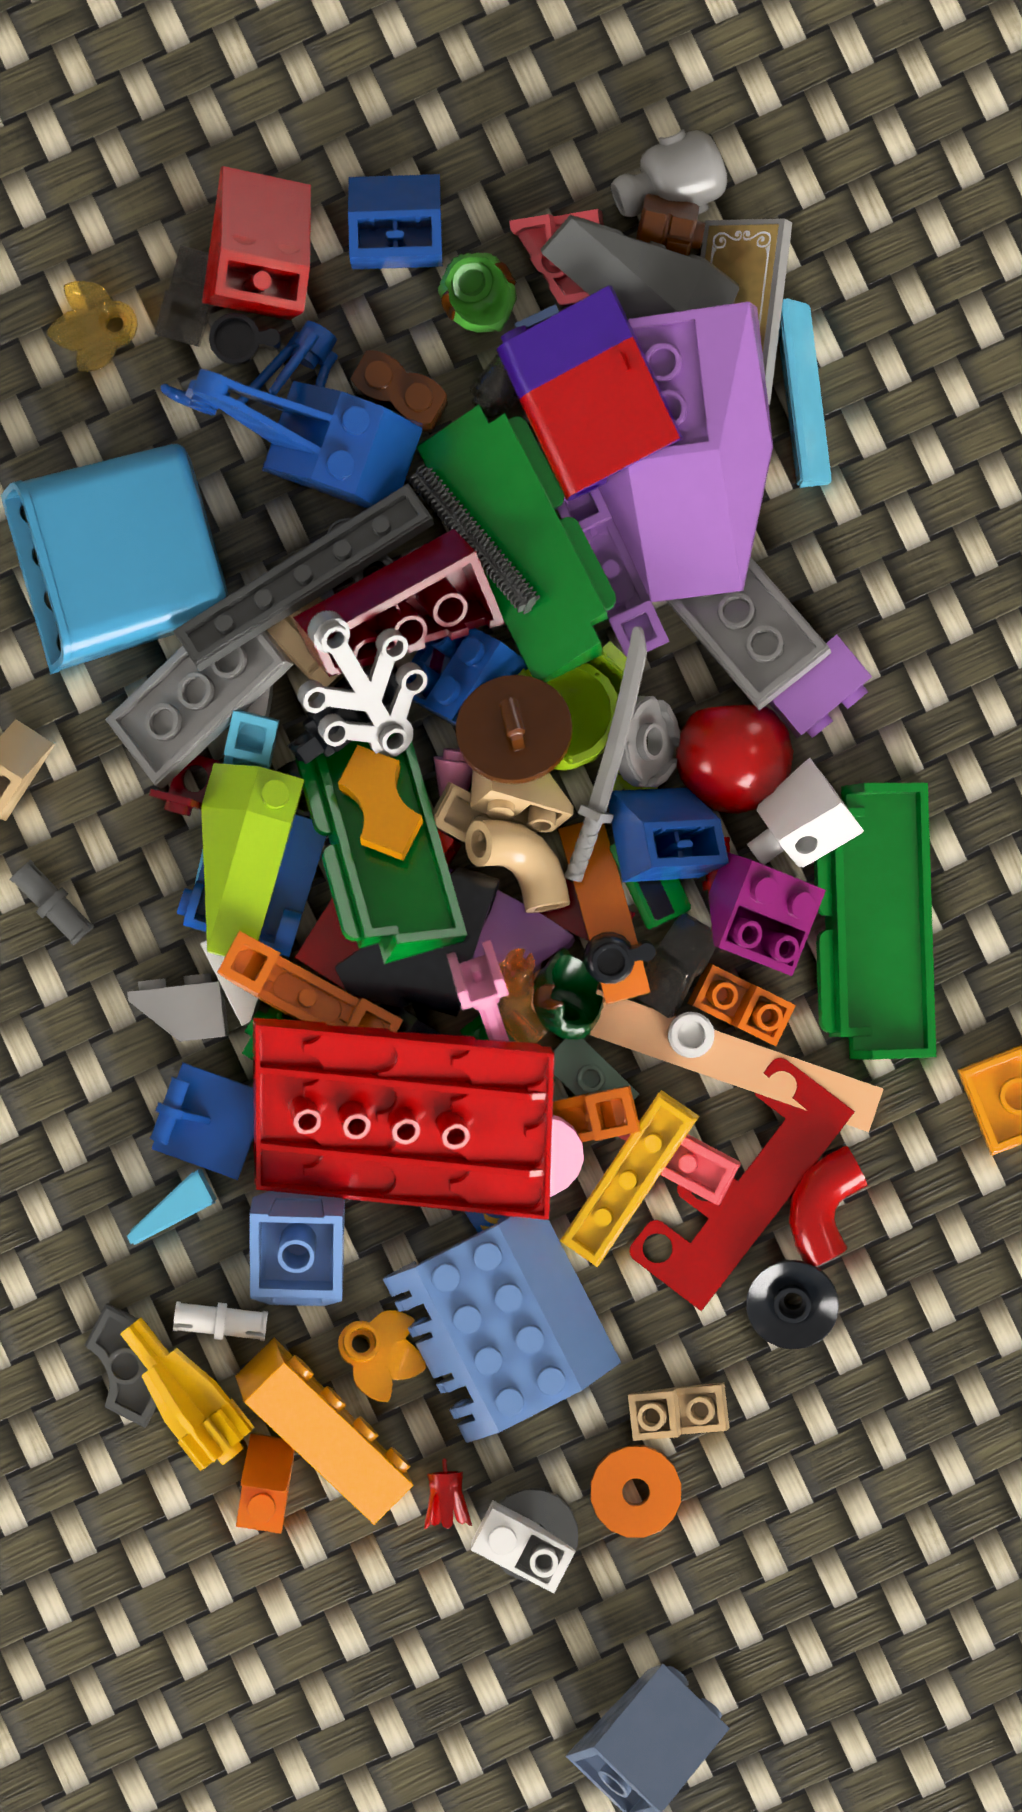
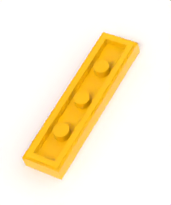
[560,1090,699,1267]

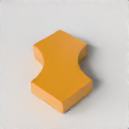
[338,745,423,861]

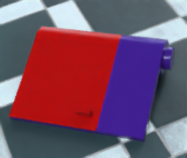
[496,285,683,501]

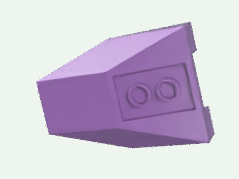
[599,302,773,602]

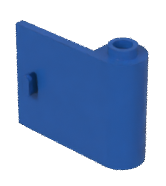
[177,814,326,958]

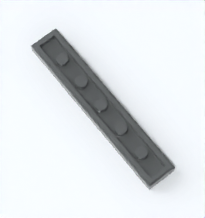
[173,484,434,672]

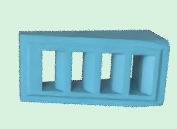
[127,1169,217,1245]

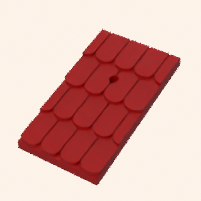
[253,1018,554,1220]

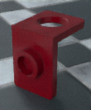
[149,756,222,816]

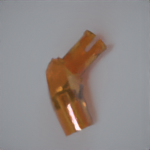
[497,949,547,1043]

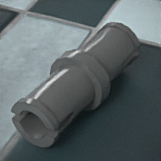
[10,860,94,946]

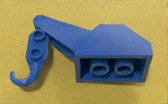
[161,369,423,509]

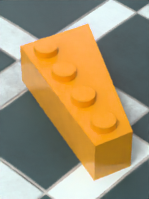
[235,1337,414,1525]

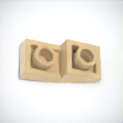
[628,1382,730,1441]

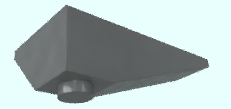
[540,215,740,319]

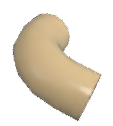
[465,819,570,913]

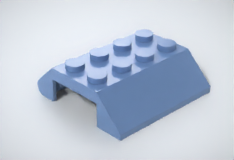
[383,1216,621,1443]

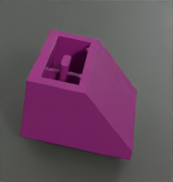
[709,852,826,976]

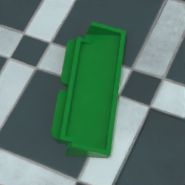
[417,404,616,682]
[295,733,467,964]
[814,783,936,1060]

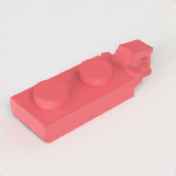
[617,1120,741,1205]

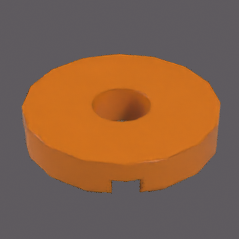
[590,1445,681,1538]

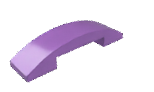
[557,488,670,657]

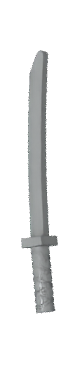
[565,626,647,882]

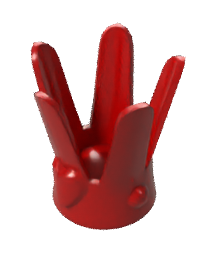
[424,1458,472,1529]

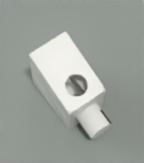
[747,758,864,867]

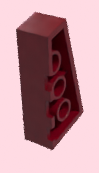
[293,529,505,677]

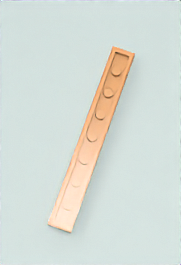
[522,969,884,1132]

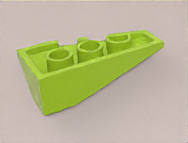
[201,763,304,957]

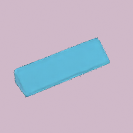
[778,298,832,488]

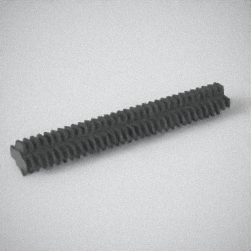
[409,465,540,614]

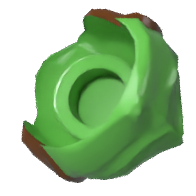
[438,252,517,333]

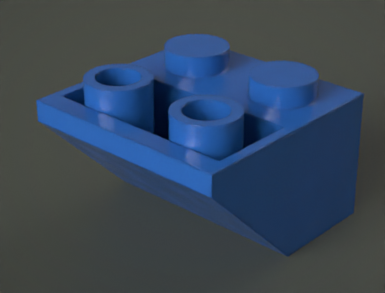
[348,174,443,270]
[406,628,528,727]
[608,788,729,882]

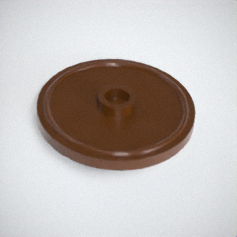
[456,675,573,784]

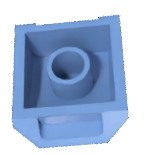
[250,1191,345,1306]

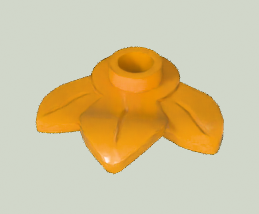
[338,1310,426,1402]

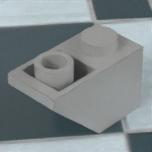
[127,973,229,1042]

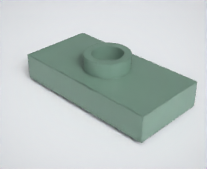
[553,1038,639,1100]

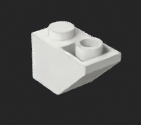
[471,1500,575,1593]

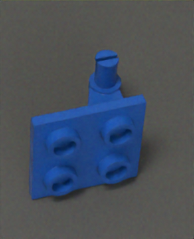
[149,1062,254,1180]

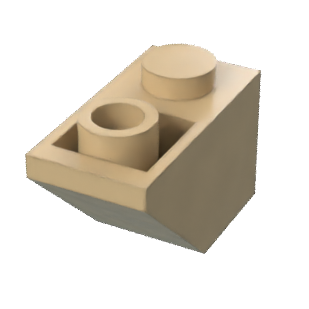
[0,719,55,821]
[470,770,574,833]

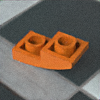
[687,962,796,1046]

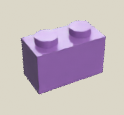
[768,634,872,739]

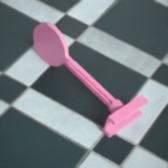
[446,940,584,1197]

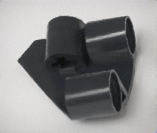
[335,866,500,1017]

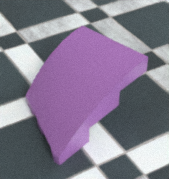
[449,869,575,991]

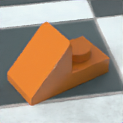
[236,1433,295,1534]

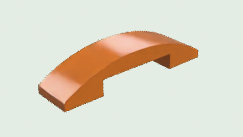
[558,822,650,1005]
[217,931,403,1032]
[553,1086,641,1142]

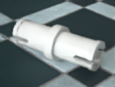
[173,1301,268,1341]

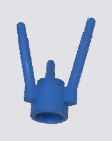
[237,320,338,404]

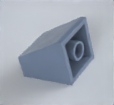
[566,1664,730,1812]

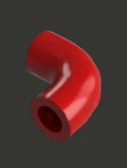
[789,1145,868,1267]

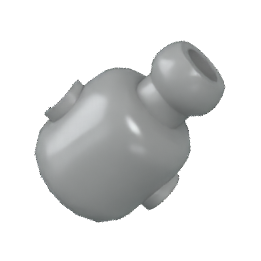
[611,129,728,217]

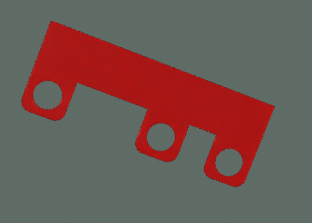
[630,1058,855,1311]

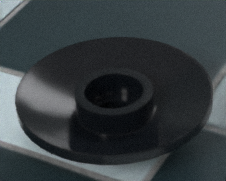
[746,1260,839,1349]

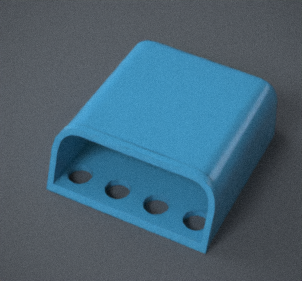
[0,444,229,675]

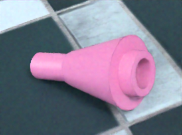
[433,748,473,834]

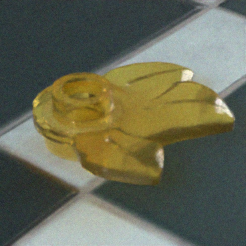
[47,281,138,371]

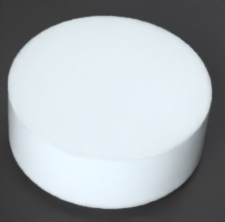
[668,1012,714,1058]

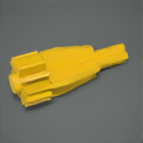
[120,1317,255,1471]

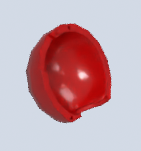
[675,705,794,814]

